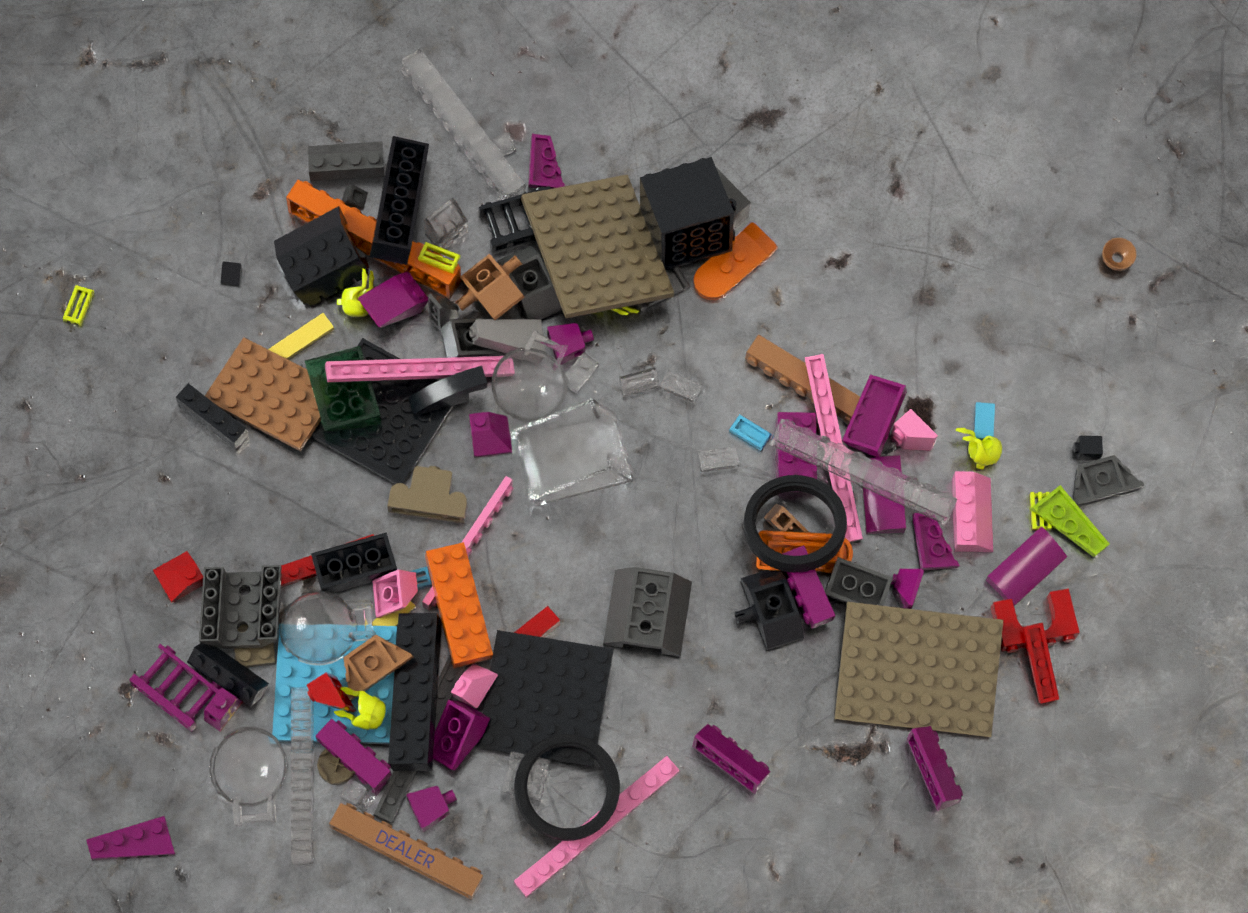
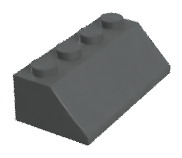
[308,142,385,181]

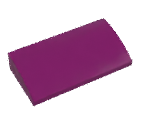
[842,374,907,457]
[861,455,906,534]
[986,526,1067,606]

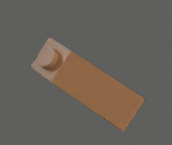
[764,504,809,532]

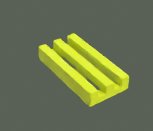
[418,242,461,274]
[62,285,94,326]
[1029,492,1052,531]

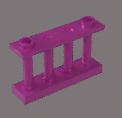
[129,644,221,732]

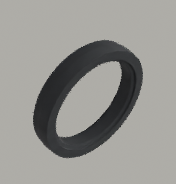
[744,475,847,572]
[514,734,620,841]

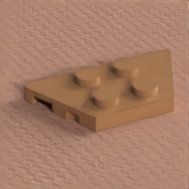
[343,635,414,701]

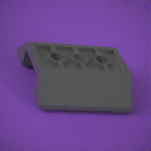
[199,565,282,649]
[603,567,692,657]

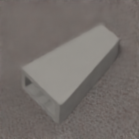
[469,319,546,362]

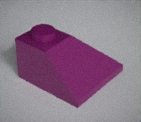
[469,412,512,458]
[891,568,924,609]

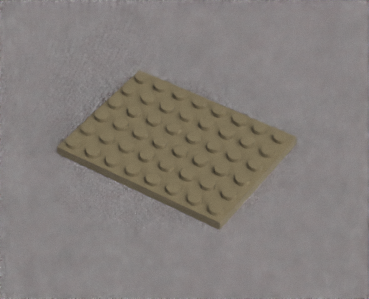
[521,175,674,318]
[834,602,1003,737]

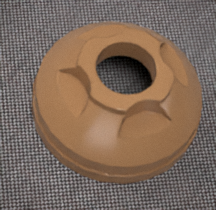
[1102,238,1137,271]

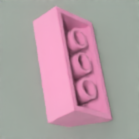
[952,471,993,552]

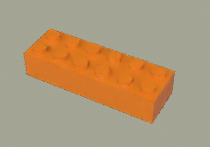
[425,542,493,668]

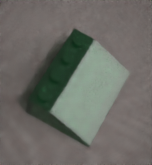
[305,346,382,431]

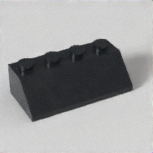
[311,532,397,596]

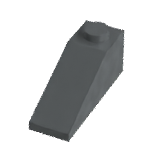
[428,293,459,331]

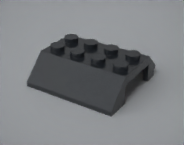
[274,206,369,307]

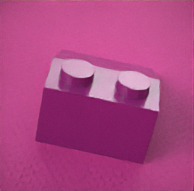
[358,271,428,328]
[433,699,490,770]

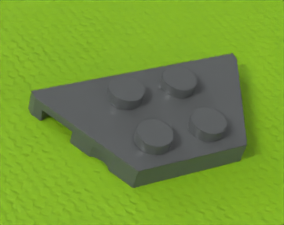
[1073,455,1144,506]

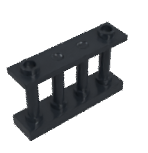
[478,186,551,254]

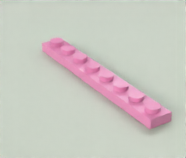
[422,476,514,611]

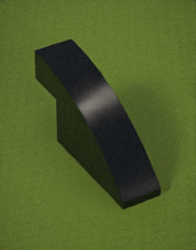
[409,366,487,416]

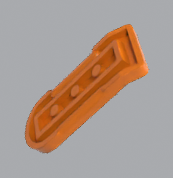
[693,222,778,300]
[756,530,853,573]

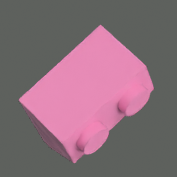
[890,409,938,451]

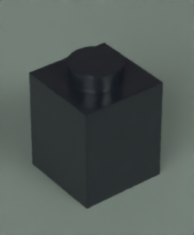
[1073,436,1103,460]

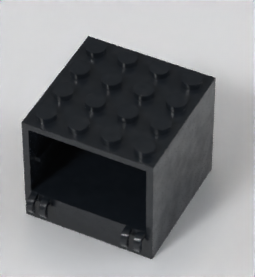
[640,157,737,270]

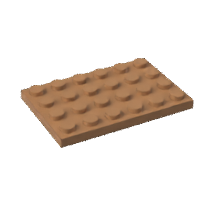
[205,337,341,451]

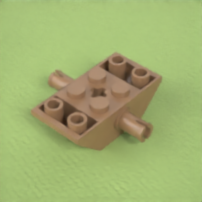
[455,254,524,320]

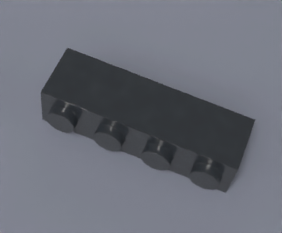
[176,383,249,450]
[187,643,269,706]

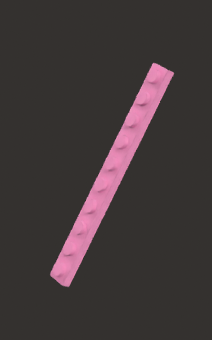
[805,354,863,542]
[325,356,514,382]
[514,756,680,898]

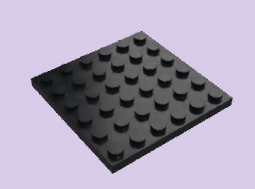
[310,338,454,484]
[477,630,614,767]

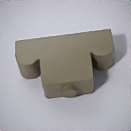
[387,466,467,524]

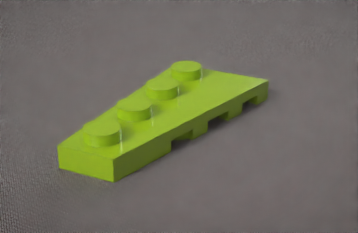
[1030,485,1110,557]

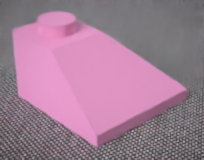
[372,570,418,618]
[451,664,498,708]

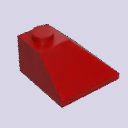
[153,551,203,603]
[307,672,356,712]

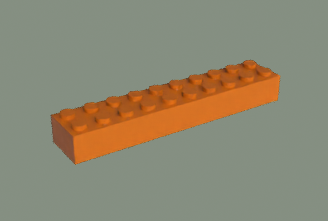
[286,180,461,299]

